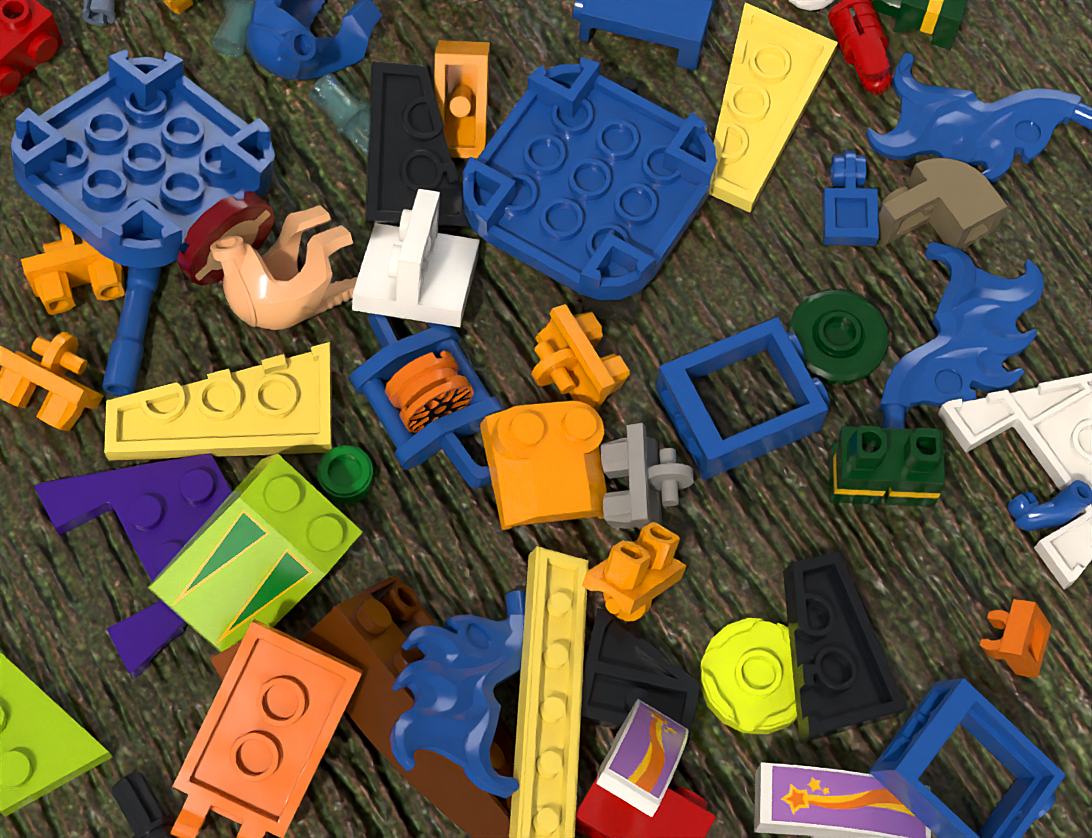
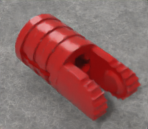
[828,0,892,96]

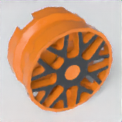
[385,350,474,433]

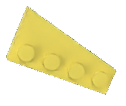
[709,2,838,213]
[104,342,332,461]

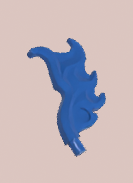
[865,53,1092,184]
[878,242,1044,429]
[390,591,526,799]

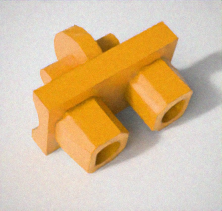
[21,223,129,315]
[531,304,630,412]
[0,332,104,431]
[582,522,687,621]

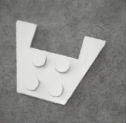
[938,373,1092,589]

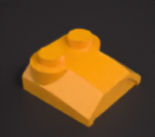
[480,401,607,530]

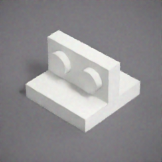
[352,189,480,327]

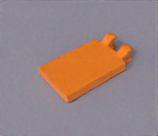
[170,619,364,838]

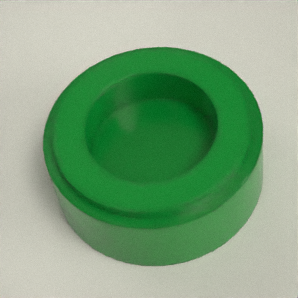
[317,445,374,504]

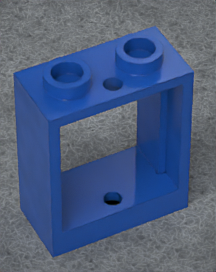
[655,317,830,481]
[869,678,1066,838]

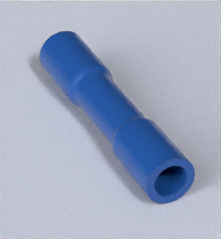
[102,266,162,397]

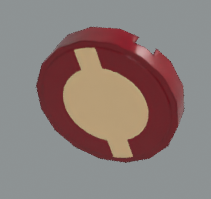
[177,191,275,286]

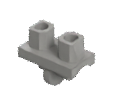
[601,423,694,531]

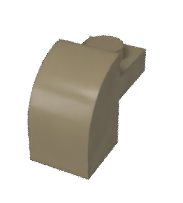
[878,158,1007,250]

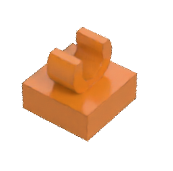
[979,599,1052,678]

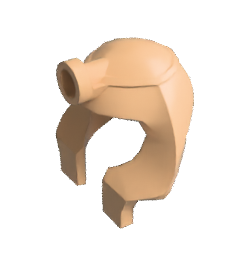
[210,205,358,330]

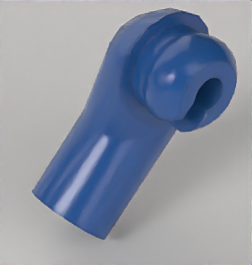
[1008,480,1092,532]

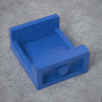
[572,0,716,70]

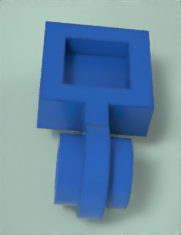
[822,150,879,246]

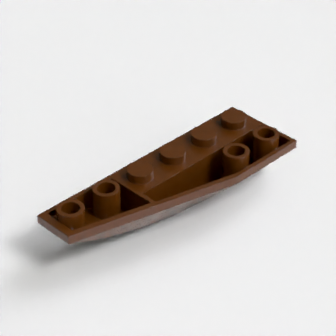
[300,574,516,838]

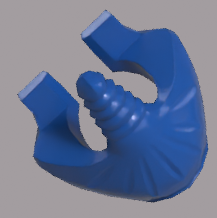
[246,0,383,80]

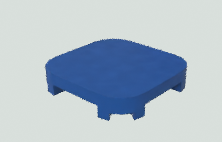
[10,49,275,269]
[462,57,718,300]

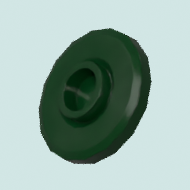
[787,290,888,385]

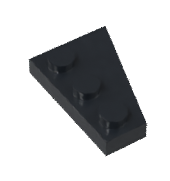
[365,61,472,230]

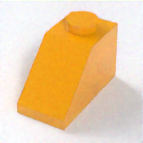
[434,40,490,159]

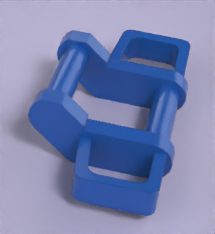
[349,313,505,489]

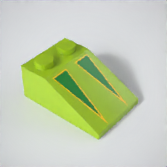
[147,454,362,653]

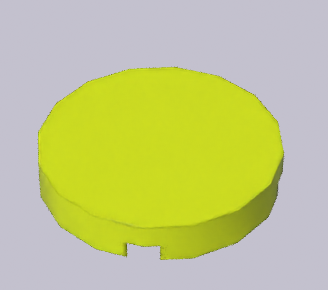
[700,618,797,735]

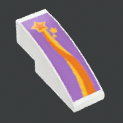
[596,699,688,817]
[754,762,931,838]

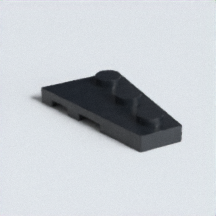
[783,551,907,744]

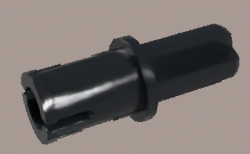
[112,772,179,838]

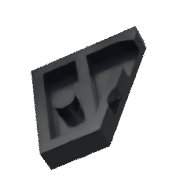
[581,608,701,746]

